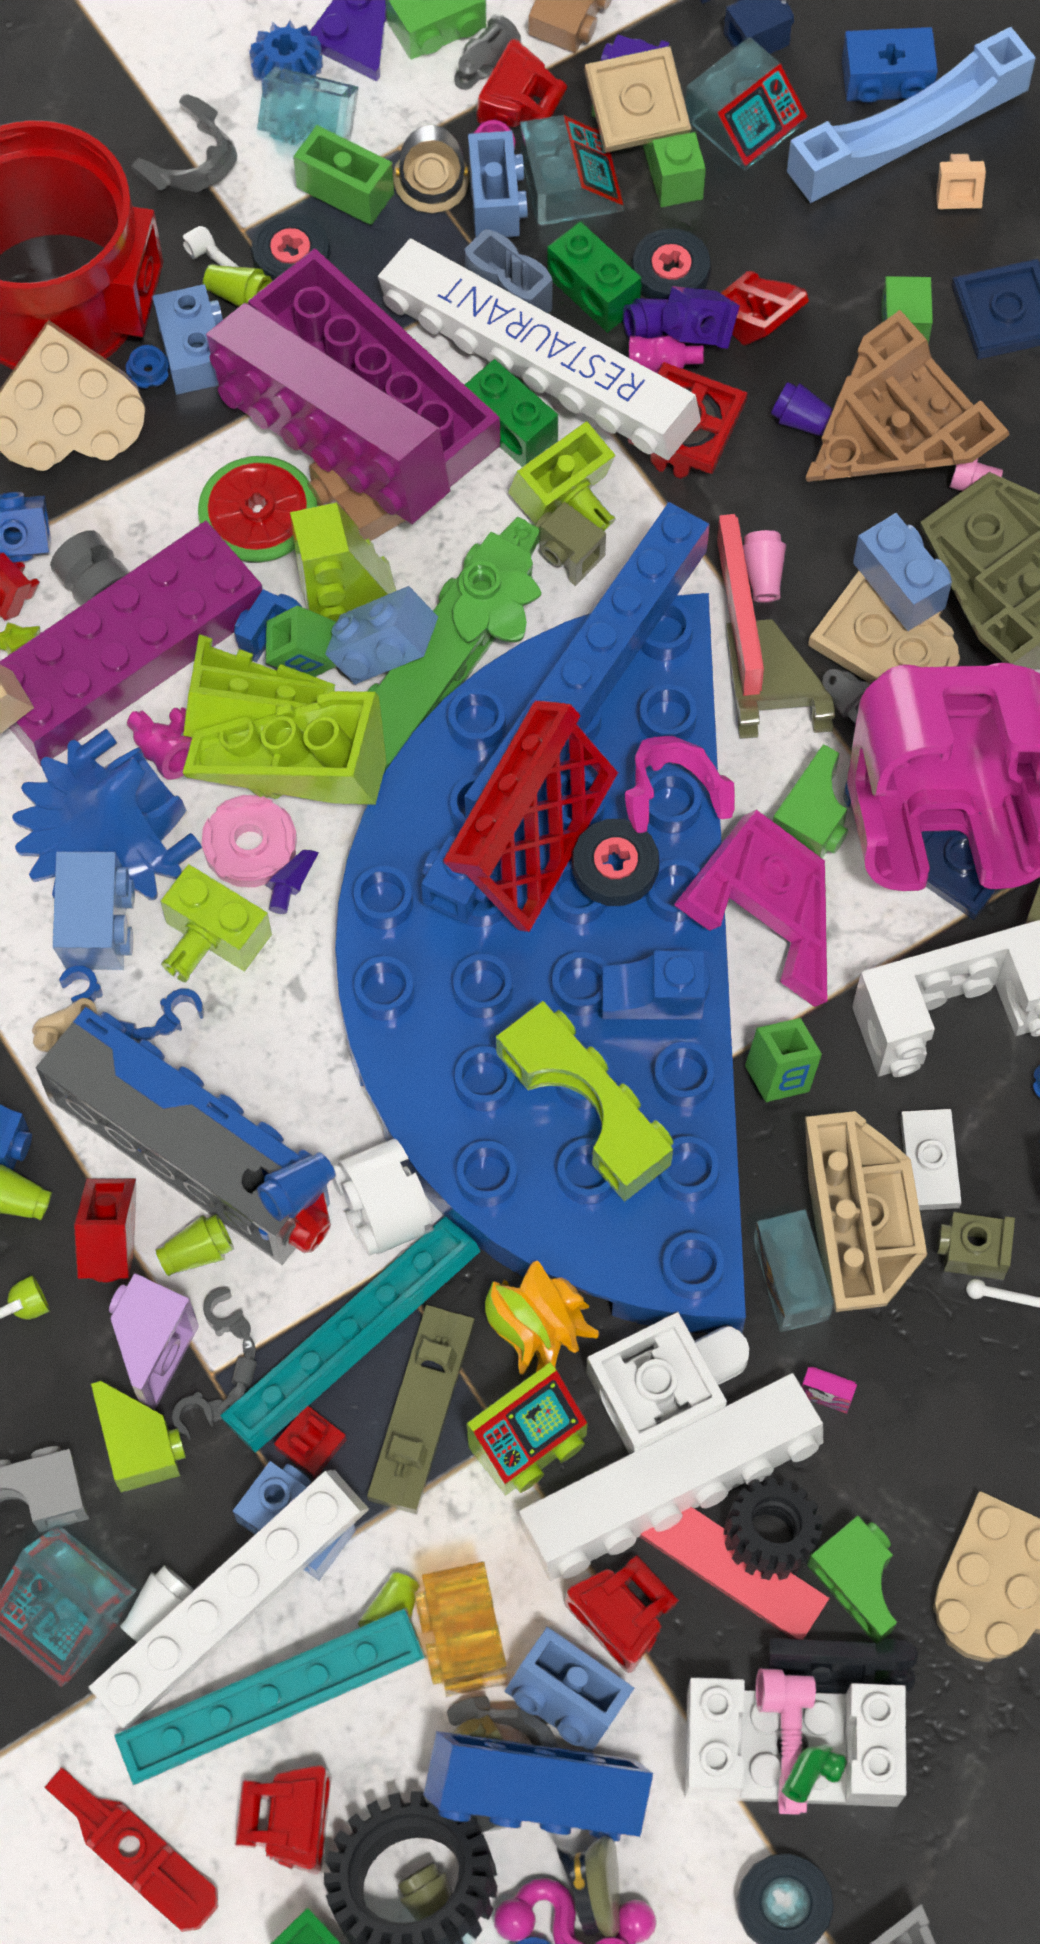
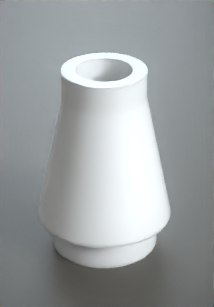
[120,1565,194,1642]

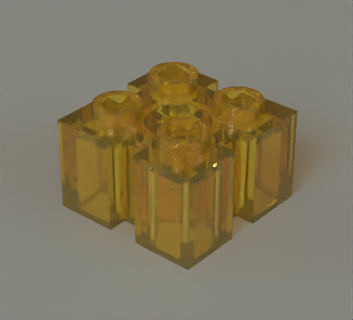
[414,1561,507,1697]

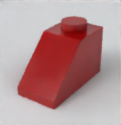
[74,1178,137,1282]

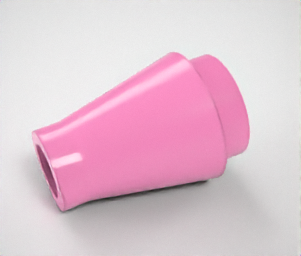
[743,530,786,603]

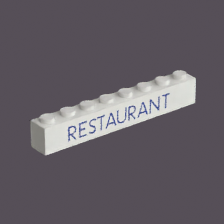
[377,238,701,460]

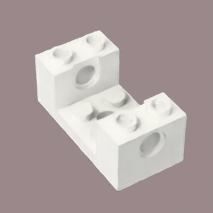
[852,920,1040,1077]
[685,1678,906,1807]

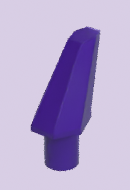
[265,850,319,914]

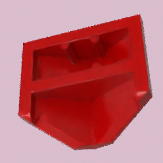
[720,271,809,345]

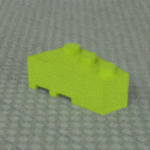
[290,502,396,622]
[183,634,335,737]

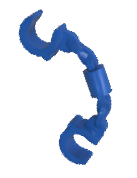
[59,965,204,1041]

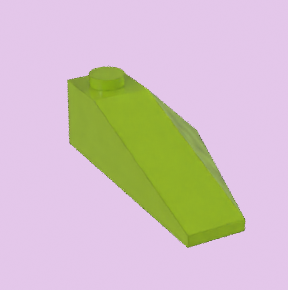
[182,691,387,805]

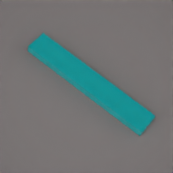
[220,1216,481,1453]
[114,1608,427,1785]

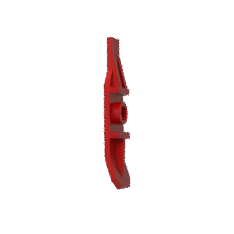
[44,1768,218,1932]

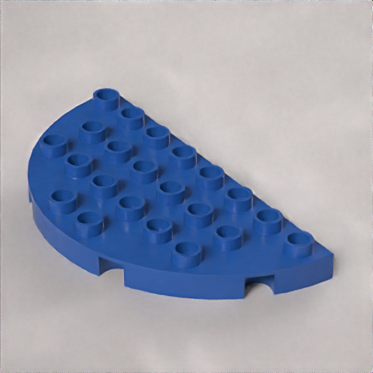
[335,593,746,1333]

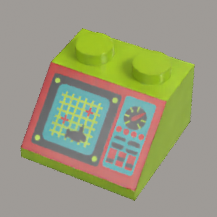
[467,1362,587,1496]

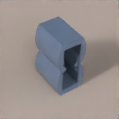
[464,229,552,313]

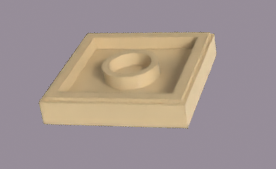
[584,46,691,153]

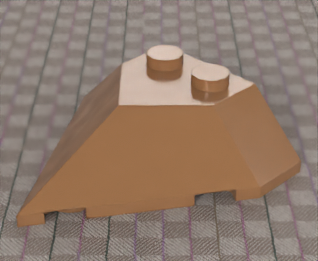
[806,310,1009,482]

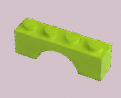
[496,1001,674,1202]

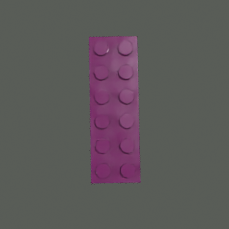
[248,248,500,487]
[206,303,451,524]
[0,520,263,767]

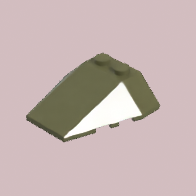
[920,472,1040,669]

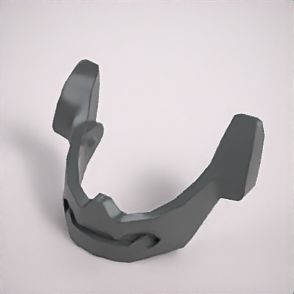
[131,94,238,192]
[447,1696,558,1833]

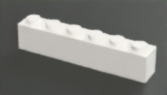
[519,1373,823,1582]
[88,1470,369,1728]

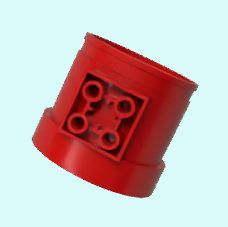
[0,121,164,370]

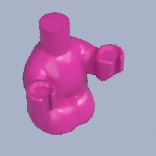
[629,335,704,374]
[127,707,192,780]

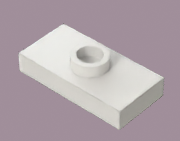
[900,1109,961,1210]

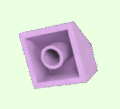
[109,1273,199,1411]

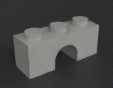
[0,1446,89,1533]

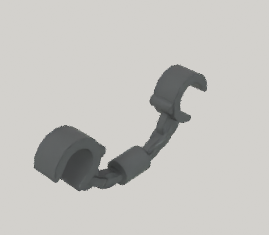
[172,1289,257,1440]

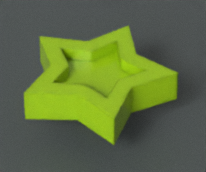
[0,622,40,655]

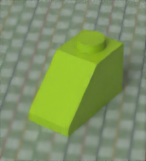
[91,1381,186,1493]

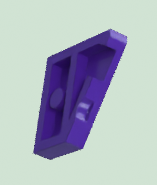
[310,0,387,82]

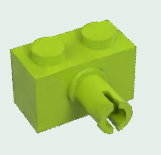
[508,421,616,531]
[160,864,272,982]

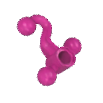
[493,1878,657,1944]

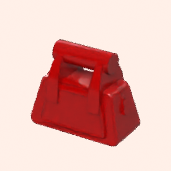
[476,39,567,129]
[564,1555,679,1673]
[235,1765,332,1875]

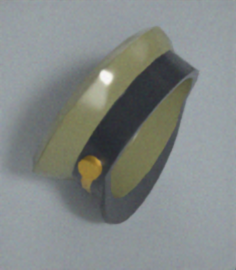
[556,1835,621,1937]

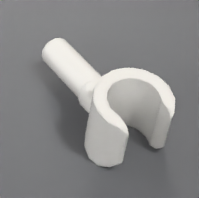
[183,227,239,267]

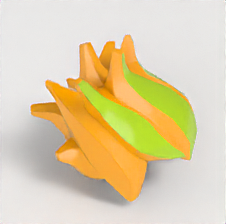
[485,1261,599,1375]

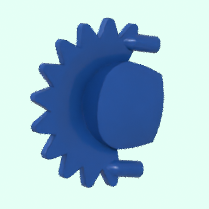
[12,728,202,901]

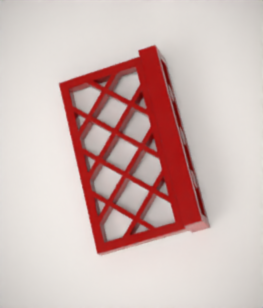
[443,700,618,932]

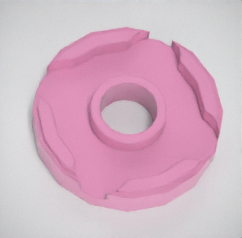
[201,795,297,887]

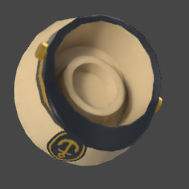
[393,125,470,213]

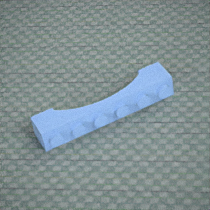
[787,27,1036,203]

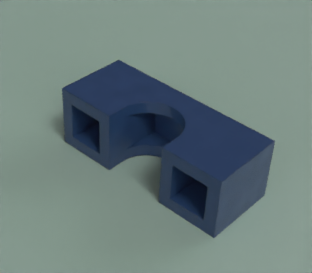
[700,0,794,66]

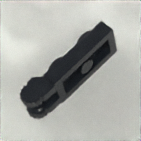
[768,1638,918,1694]

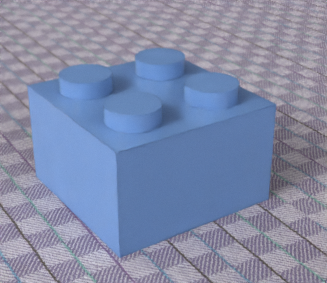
[53,852,135,970]

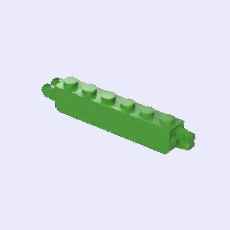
[367,517,540,775]

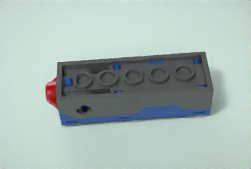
[35,1007,331,1266]

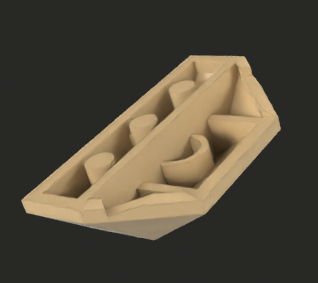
[805,1111,927,1312]

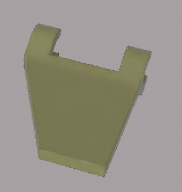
[726,619,835,739]

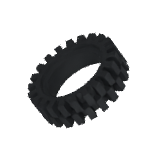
[324,1791,498,1944]

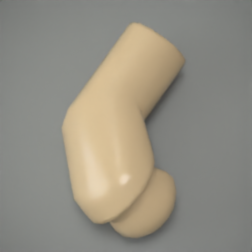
[32,998,97,1052]

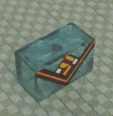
[753,1210,834,1332]

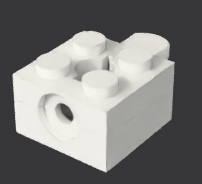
[586,1312,749,1455]

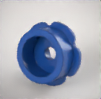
[126,345,170,388]

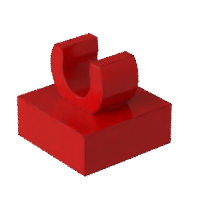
[0,552,40,621]
[274,1406,347,1479]

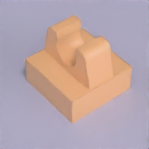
[936,154,986,209]

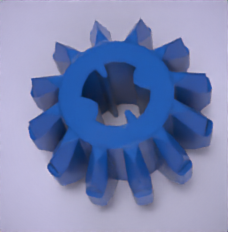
[249,20,323,97]

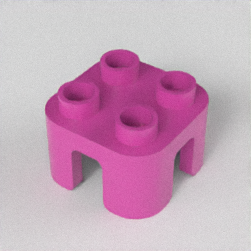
[847,663,1040,891]

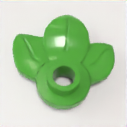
[453,560,542,643]

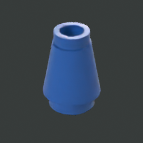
[257,1152,336,1221]

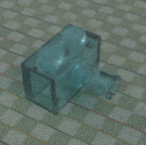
[257,67,359,145]

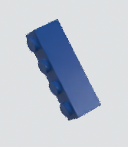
[423,1731,654,1842]

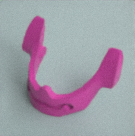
[625,736,735,833]

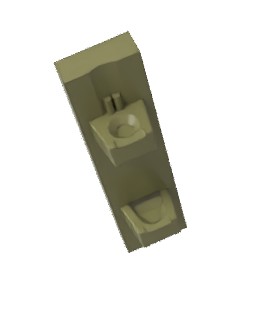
[367,1305,475,1515]

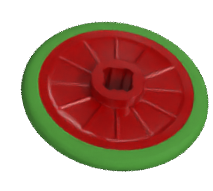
[198,456,317,562]

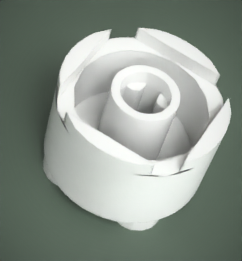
[332,1138,434,1256]

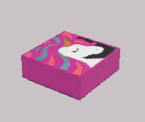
[802,1366,857,1414]

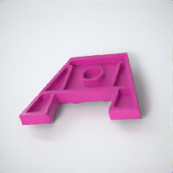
[674,809,828,1007]

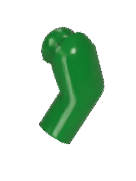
[782,1745,848,1803]

